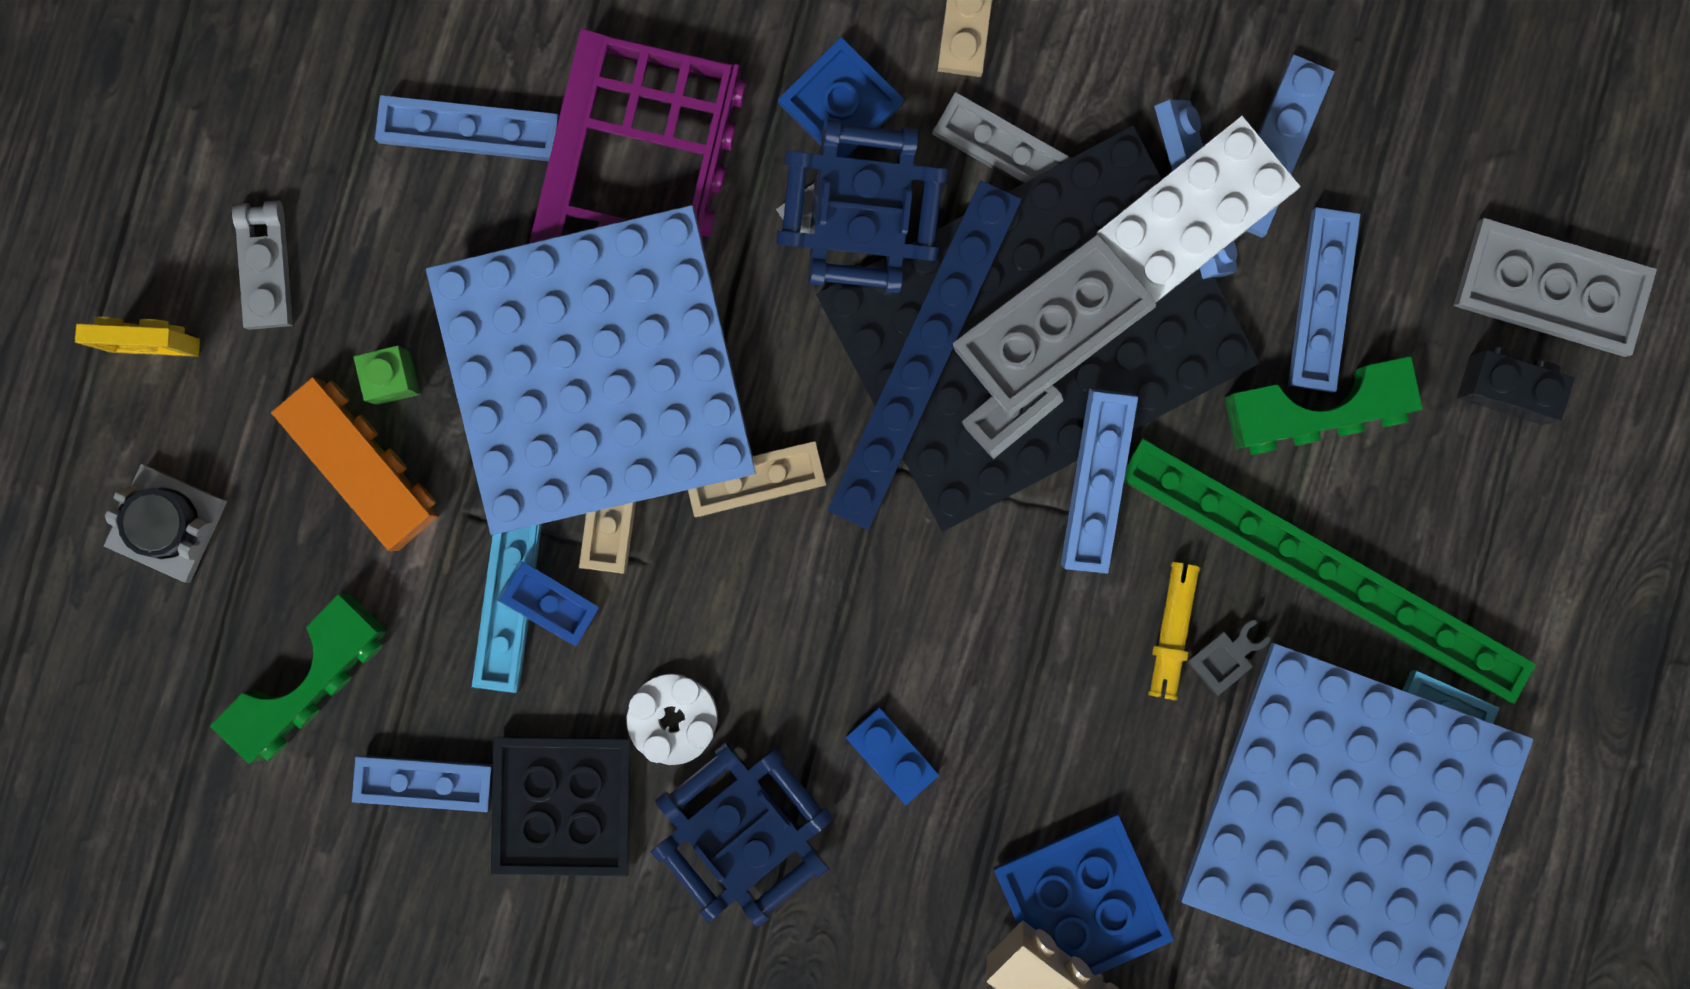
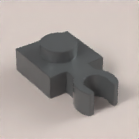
[1187,620,1270,696]

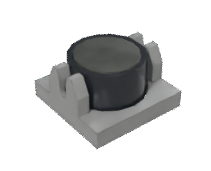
[104,464,227,583]

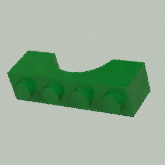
[1225,356,1423,455]
[210,594,388,764]

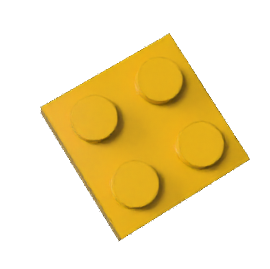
[75,317,200,357]

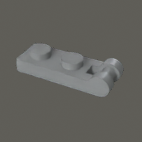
[232,200,293,330]

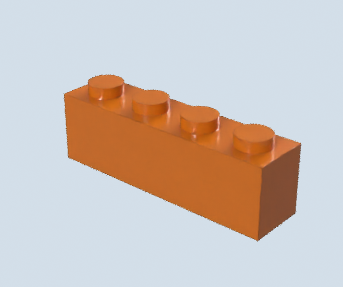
[271,377,439,551]

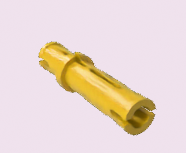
[1148,562,1201,701]

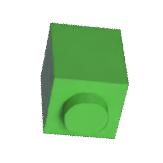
[354,346,421,405]

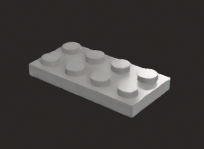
[1454,218,1657,357]
[952,235,1156,417]

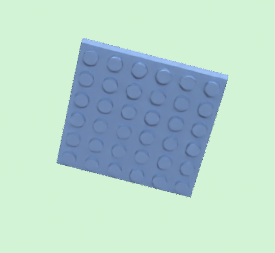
[426,205,757,535]
[1178,643,1534,989]

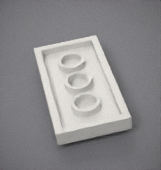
[1097,116,1300,302]

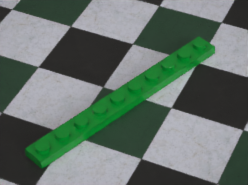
[1124,439,1537,704]

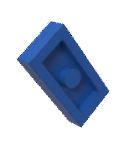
[496,561,599,646]
[846,707,939,805]

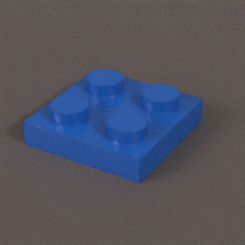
[778,37,904,158]

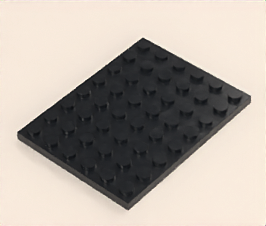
[816,126,1260,532]

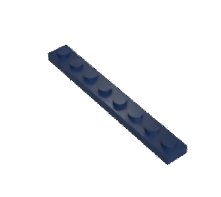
[827,180,1022,530]

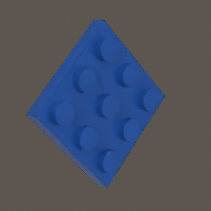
[992,813,1174,976]

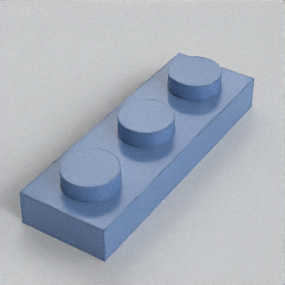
[352,755,493,812]

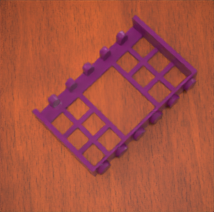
[529,29,747,256]

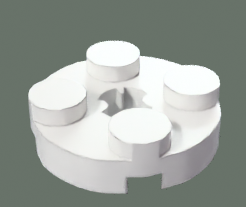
[627,674,718,765]

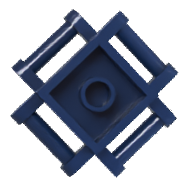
[776,118,948,294]
[650,742,834,928]

